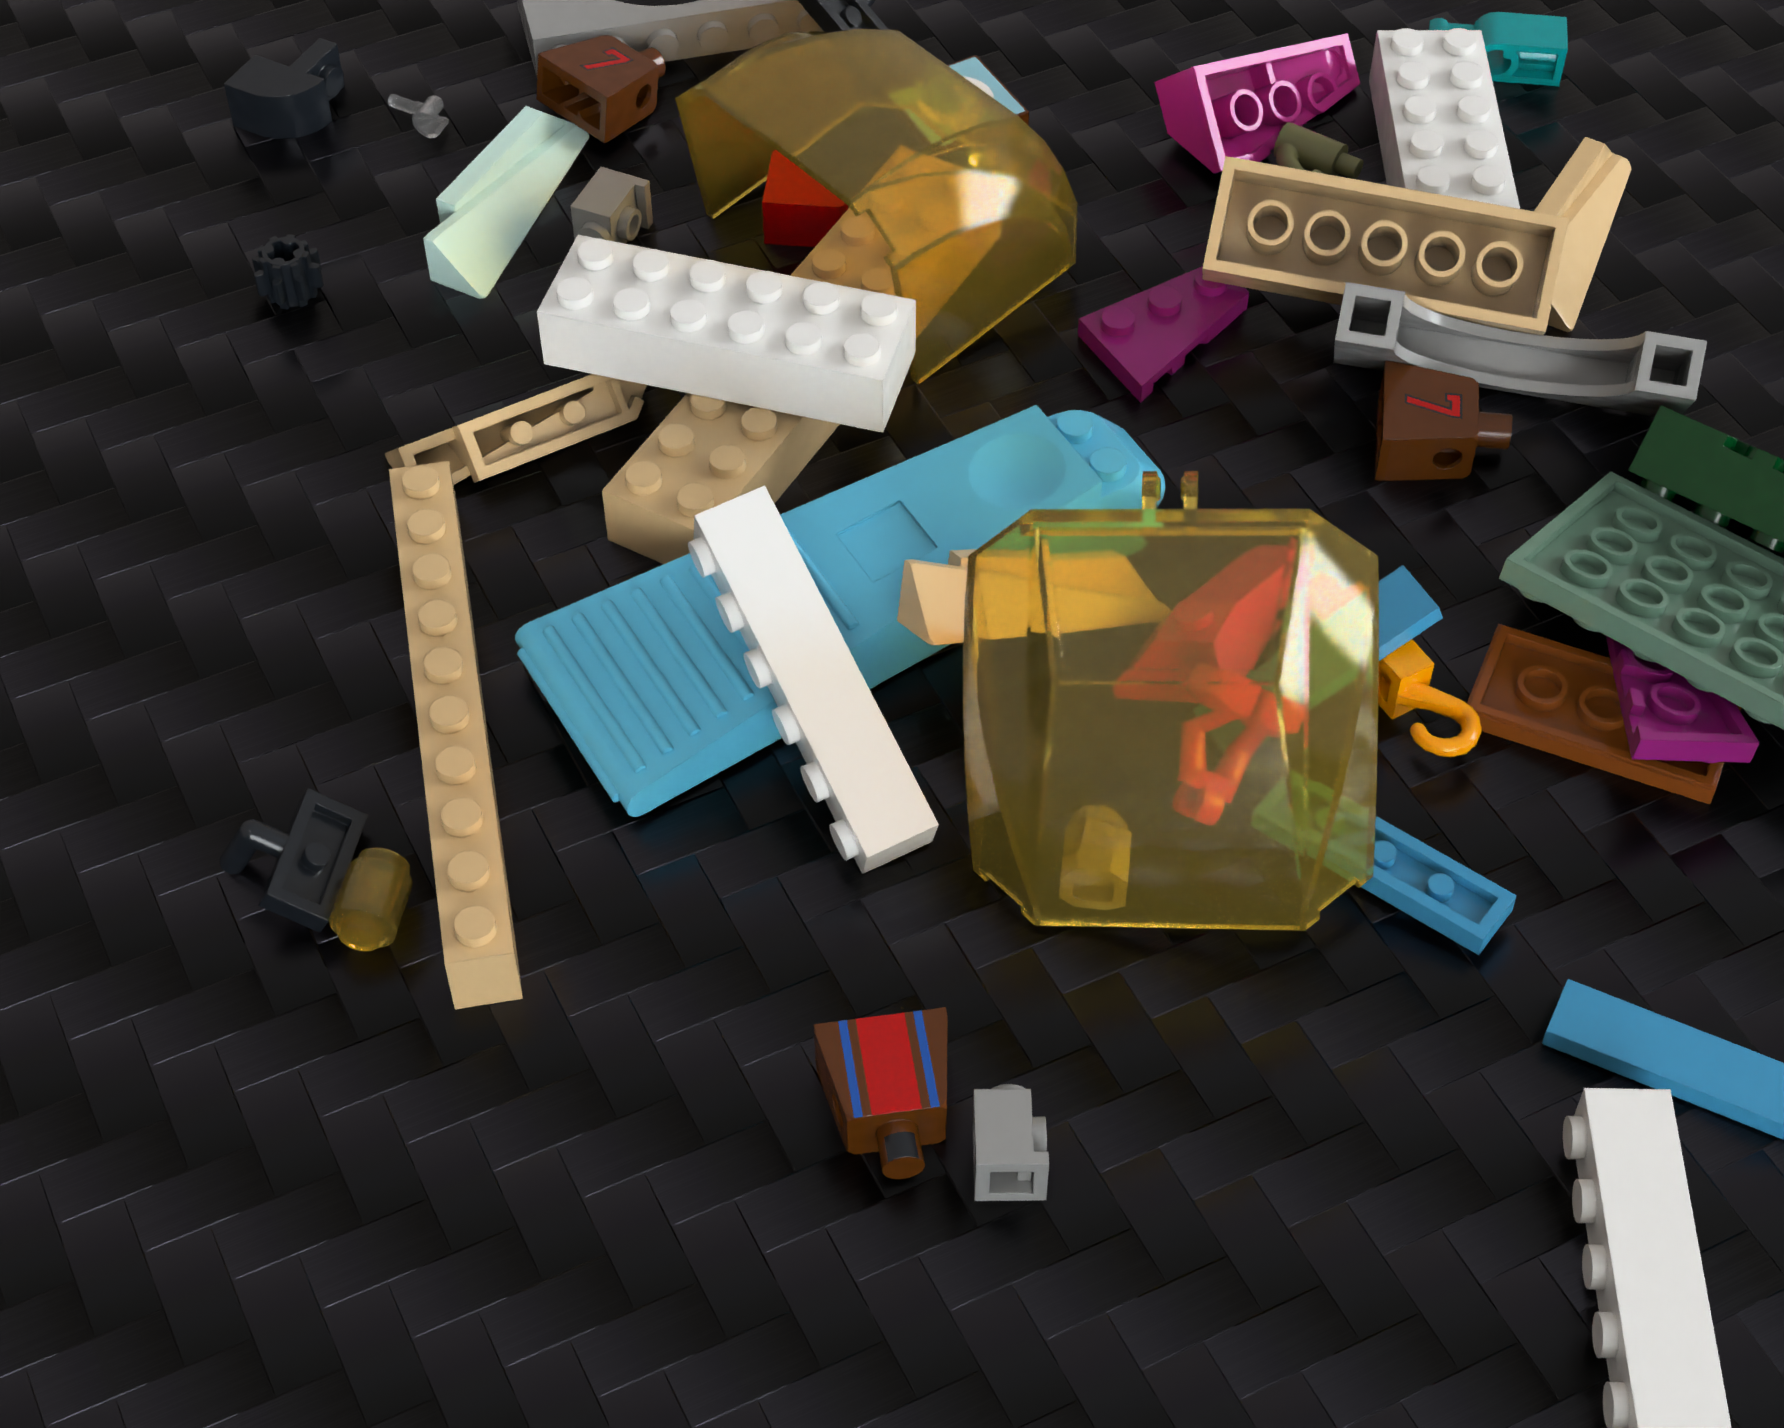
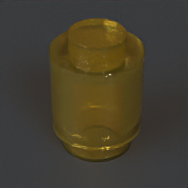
[329,847,413,952]

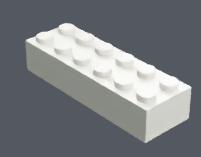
[1369,28,1520,209]
[537,235,916,433]

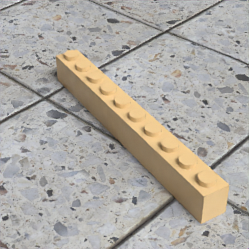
[389,461,523,1010]

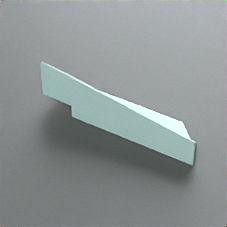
[423,106,589,299]

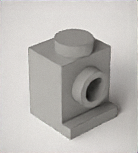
[570,167,653,244]
[972,1084,1049,1201]

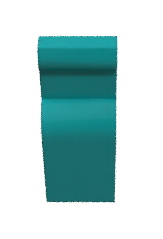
[1428,12,1568,87]

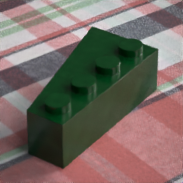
[1628,405,1784,553]

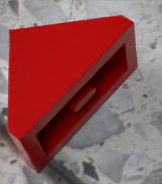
[762,147,848,247]

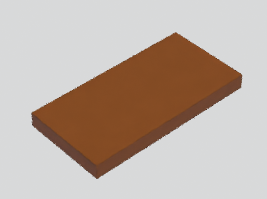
[1467,623,1742,804]

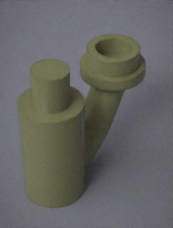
[1274,122,1363,179]

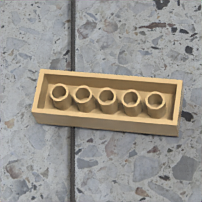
[1202,156,1569,335]

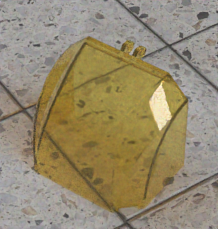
[675,29,1078,384]
[963,471,1379,931]

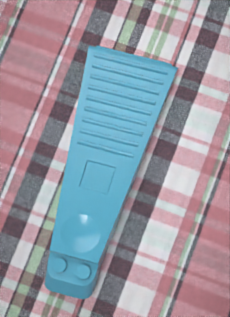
[515,405,1165,817]

